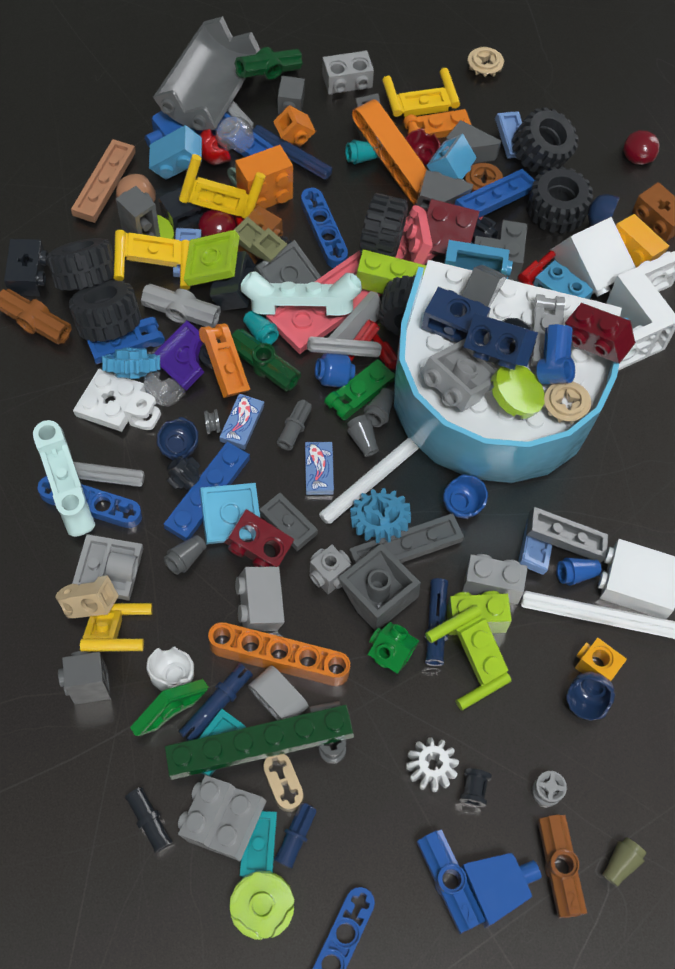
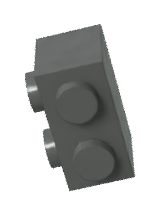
[116,186,160,237]
[58,651,111,705]

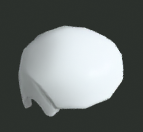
[146,647,194,691]

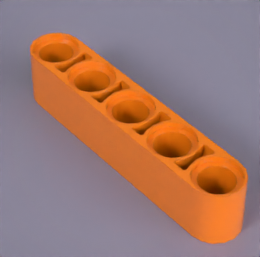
[352,99,427,205]
[208,622,350,686]

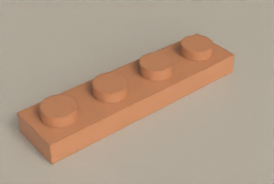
[71,139,136,223]

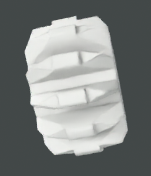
[406,738,459,792]

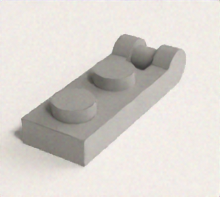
[531,294,565,367]

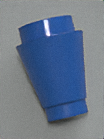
[557,558,602,586]

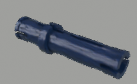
[424,578,449,666]
[178,663,253,741]

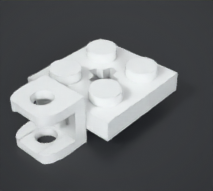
[73,369,161,432]

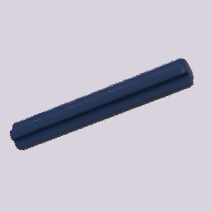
[252,125,332,179]

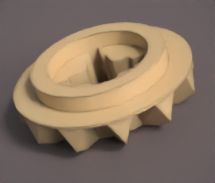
[467,47,504,77]
[543,382,591,424]

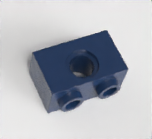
[422,286,491,343]

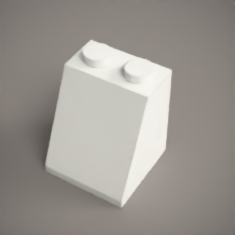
[550,217,636,297]

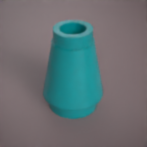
[345,140,379,164]
[243,311,279,345]

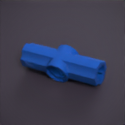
[416,829,485,934]

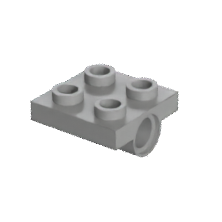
[72,534,143,601]

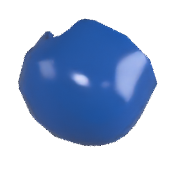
[443,474,488,519]

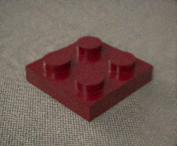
[427,199,480,256]

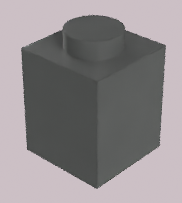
[278,76,305,114]

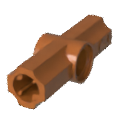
[0,288,72,345]
[537,815,587,918]

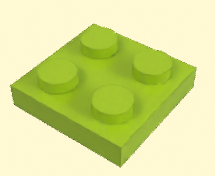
[184,230,240,286]

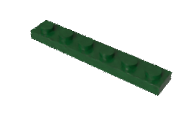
[165,705,354,780]

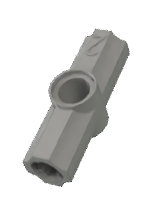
[141,284,221,328]

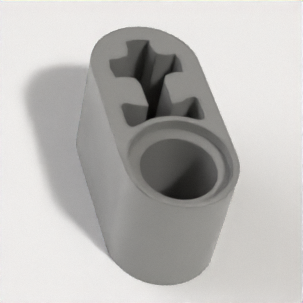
[248,665,308,720]

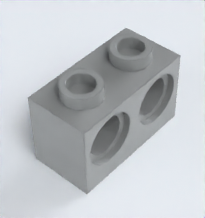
[322,51,374,94]

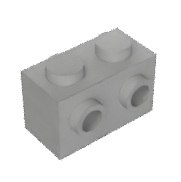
[462,554,528,604]
[235,567,285,632]

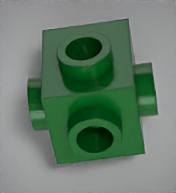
[368,622,419,674]

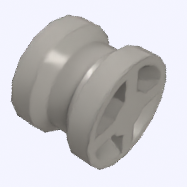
[532,771,567,807]

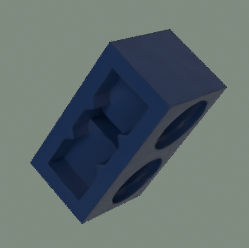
[464,313,538,370]

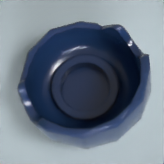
[588,194,619,226]
[157,417,199,460]
[566,671,615,721]

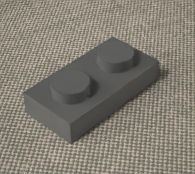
[259,493,318,551]

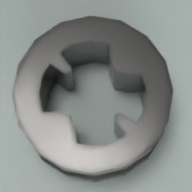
[204,409,221,435]

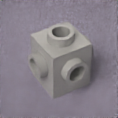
[309,545,351,594]

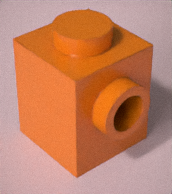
[273,105,316,147]

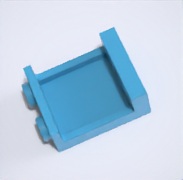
[444,240,513,279]

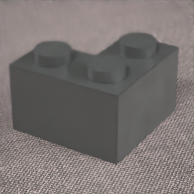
[474,220,527,281]

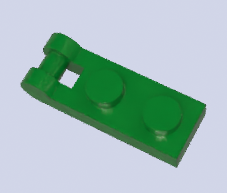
[324,359,395,420]

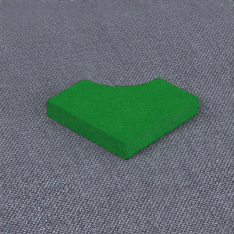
[130,679,209,736]

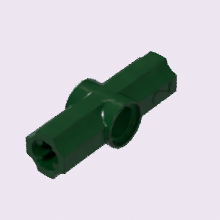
[234,47,303,79]
[231,329,301,392]

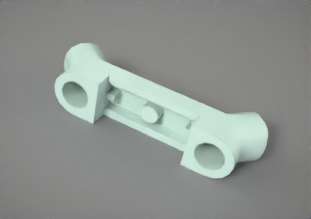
[241,272,362,316]
[33,420,95,537]

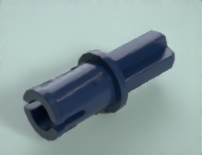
[274,803,316,869]

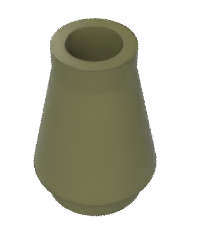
[602,837,647,887]

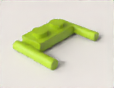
[425,605,511,711]

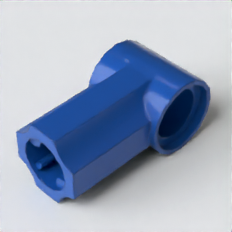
[537,324,575,384]

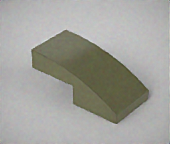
[234,216,287,263]

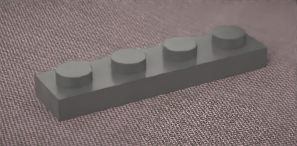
[349,513,464,564]

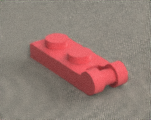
[404,205,433,264]

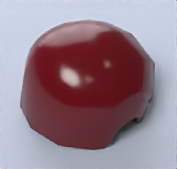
[405,128,441,166]
[623,130,660,165]
[198,209,237,237]

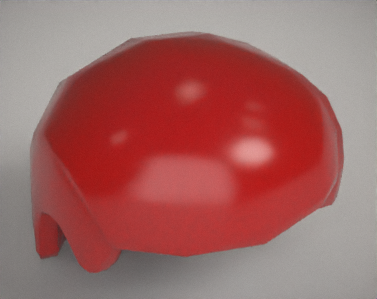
[200,129,231,166]

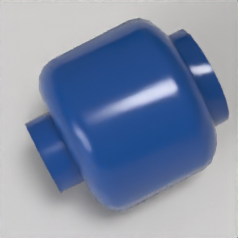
[315,353,355,387]

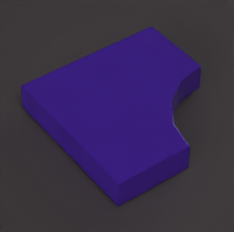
[154,320,204,390]

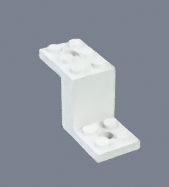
[606,251,675,371]

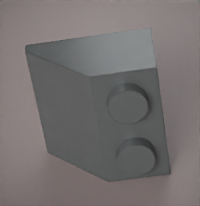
[338,543,421,631]

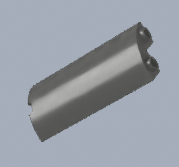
[153,16,260,131]

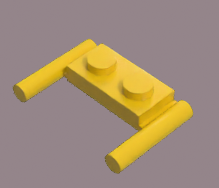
[382,68,460,117]
[179,154,266,219]
[114,230,190,290]
[80,603,152,651]

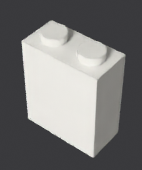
[598,539,675,619]

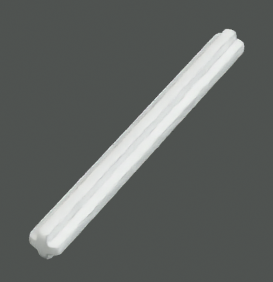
[319,438,419,524]
[521,591,675,639]

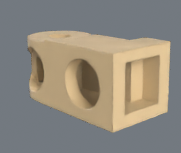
[55,575,119,618]

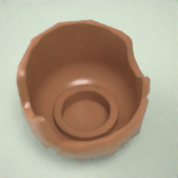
[116,174,156,201]

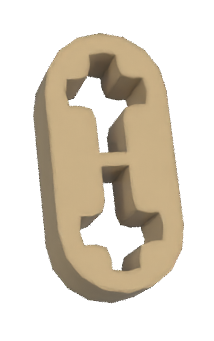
[264,754,303,812]

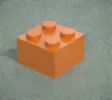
[235,145,293,209]

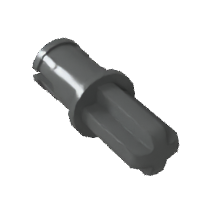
[276,399,312,450]

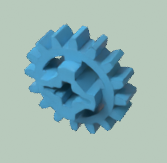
[102,347,160,379]
[350,488,411,543]

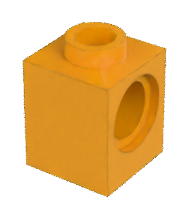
[575,637,627,681]

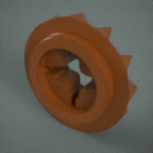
[465,163,503,192]

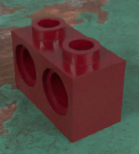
[224,509,294,567]

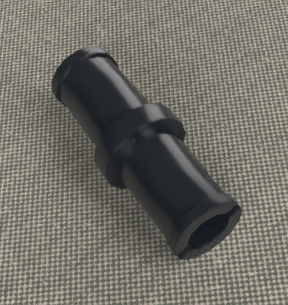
[125,787,173,853]

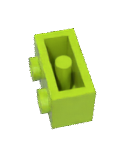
[446,591,512,635]

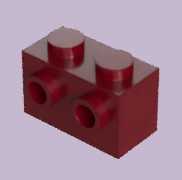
[565,303,636,364]

